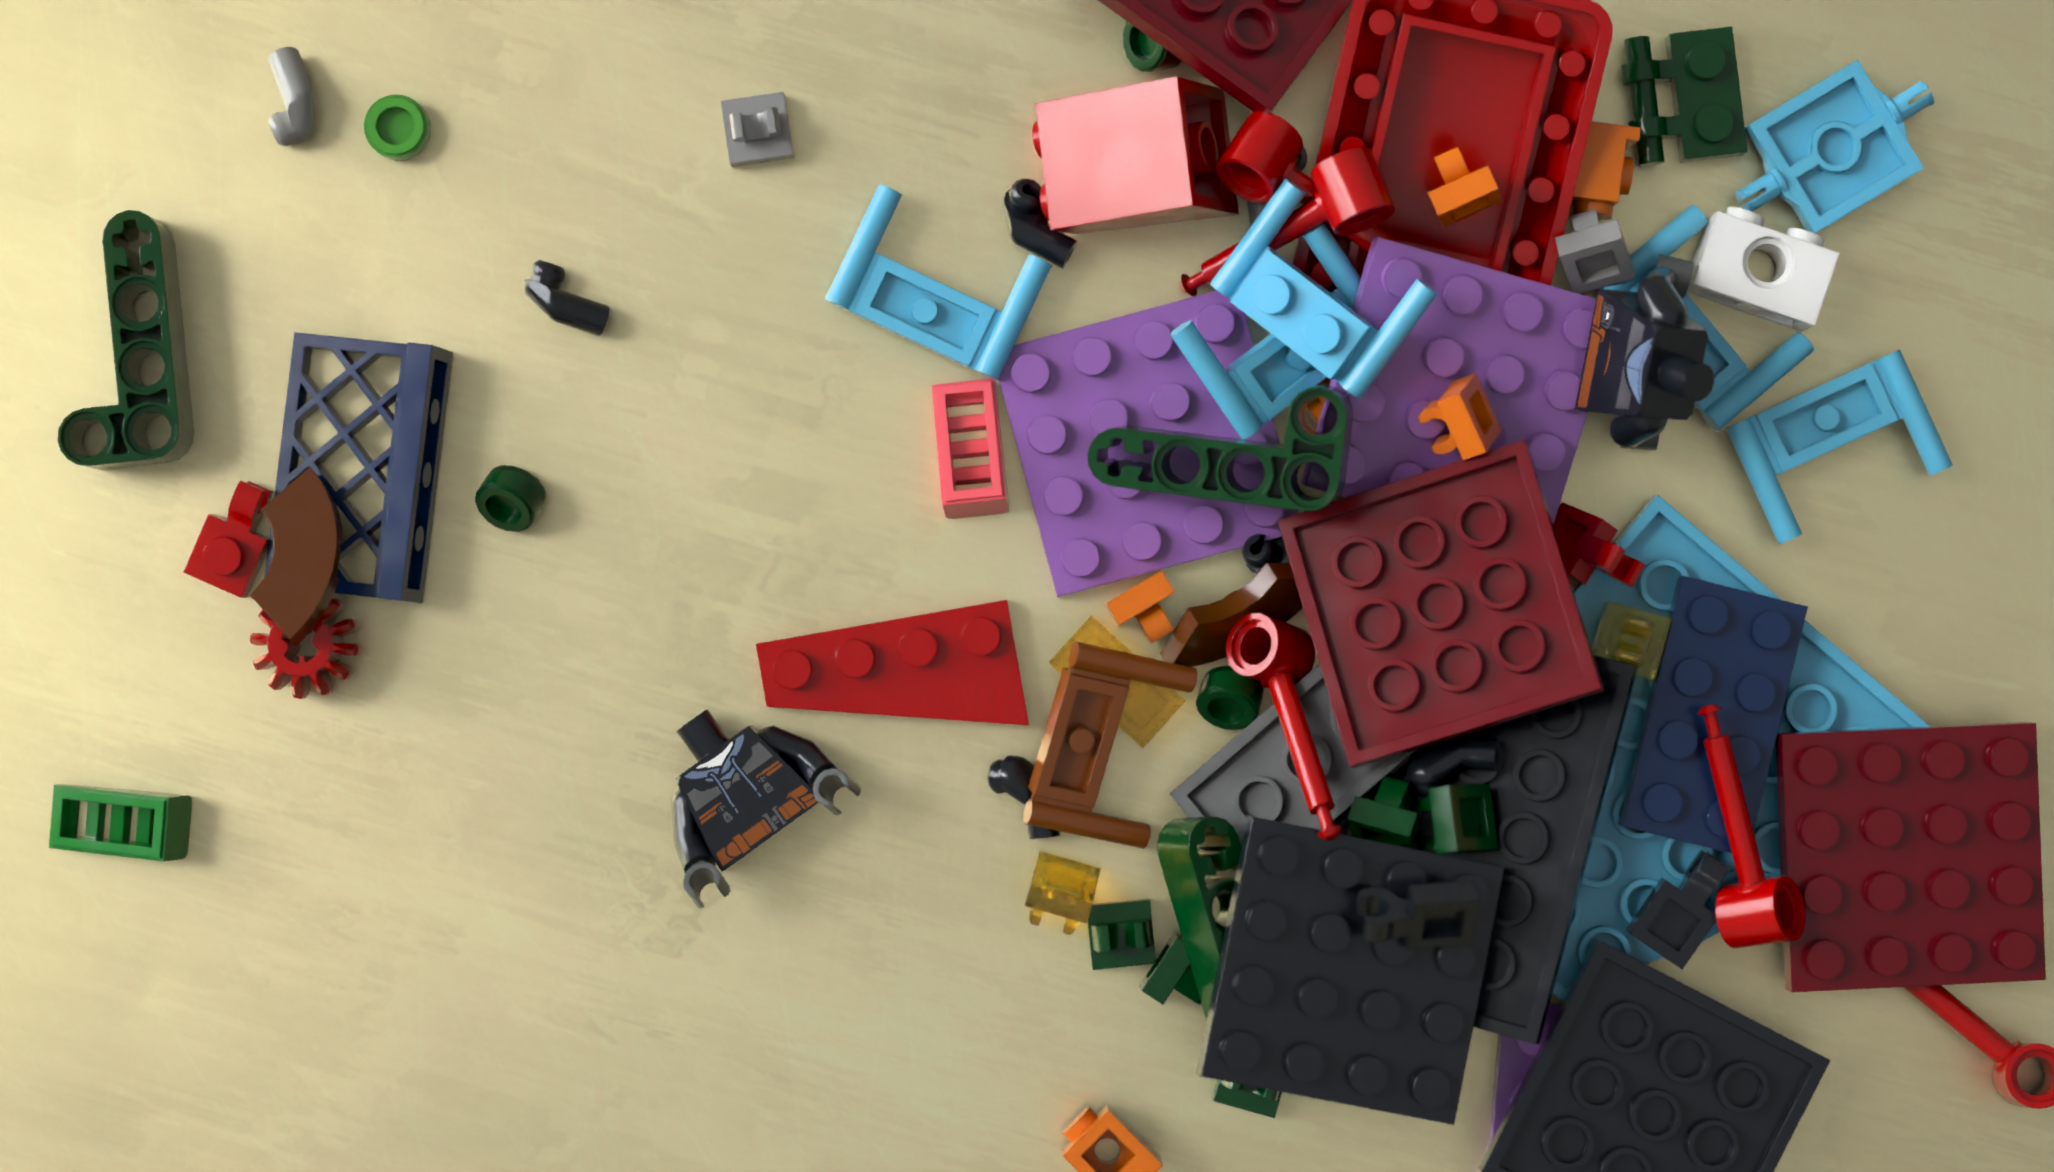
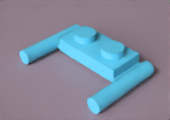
[1210,178,1438,399]
[825,184,1052,381]
[1597,205,1814,431]
[1170,223,1361,439]
[1726,349,1953,544]

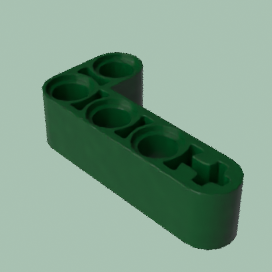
[57,210,194,470]
[1087,385,1353,511]
[1157,816,1241,1020]

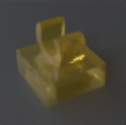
[1592,601,1671,680]
[1025,851,1101,935]

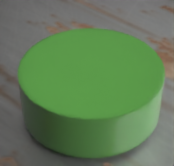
[364,94,431,161]

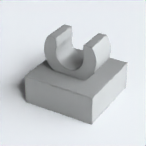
[721,92,794,167]
[1555,208,1636,294]

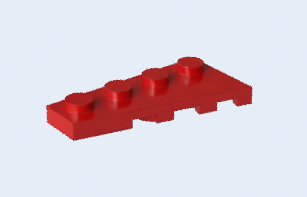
[756,600,1029,725]

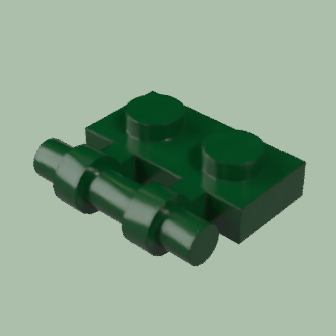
[1621,26,1748,166]

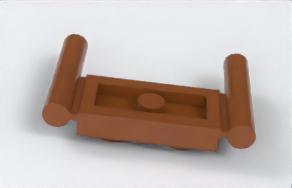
[1023,641,1197,849]

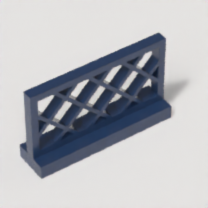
[264,332,453,603]

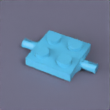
[1735,59,1934,233]

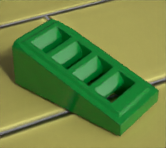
[49,784,192,862]

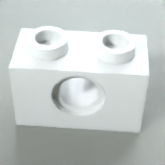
[1687,207,1840,332]

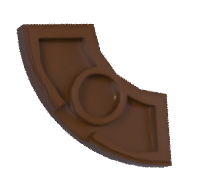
[250,467,344,646]
[1160,563,1303,667]

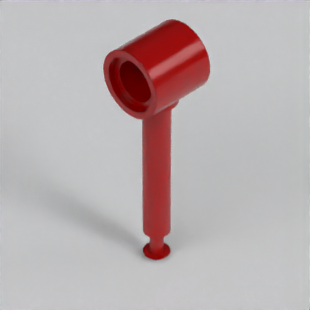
[1216,111,1397,252]
[1180,147,1395,297]
[1226,613,1342,841]
[1697,704,1805,949]
[1903,985,2054,1109]

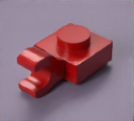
[183,481,273,598]
[1553,502,1645,587]

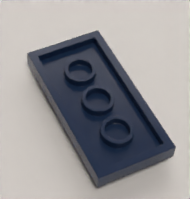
[1618,576,1808,853]

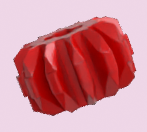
[250,599,362,699]

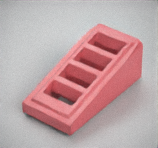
[932,378,1009,519]

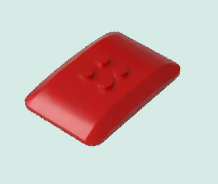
[1292,0,1613,292]

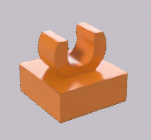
[1428,147,1503,228]
[1418,373,1502,460]
[1105,570,1174,643]

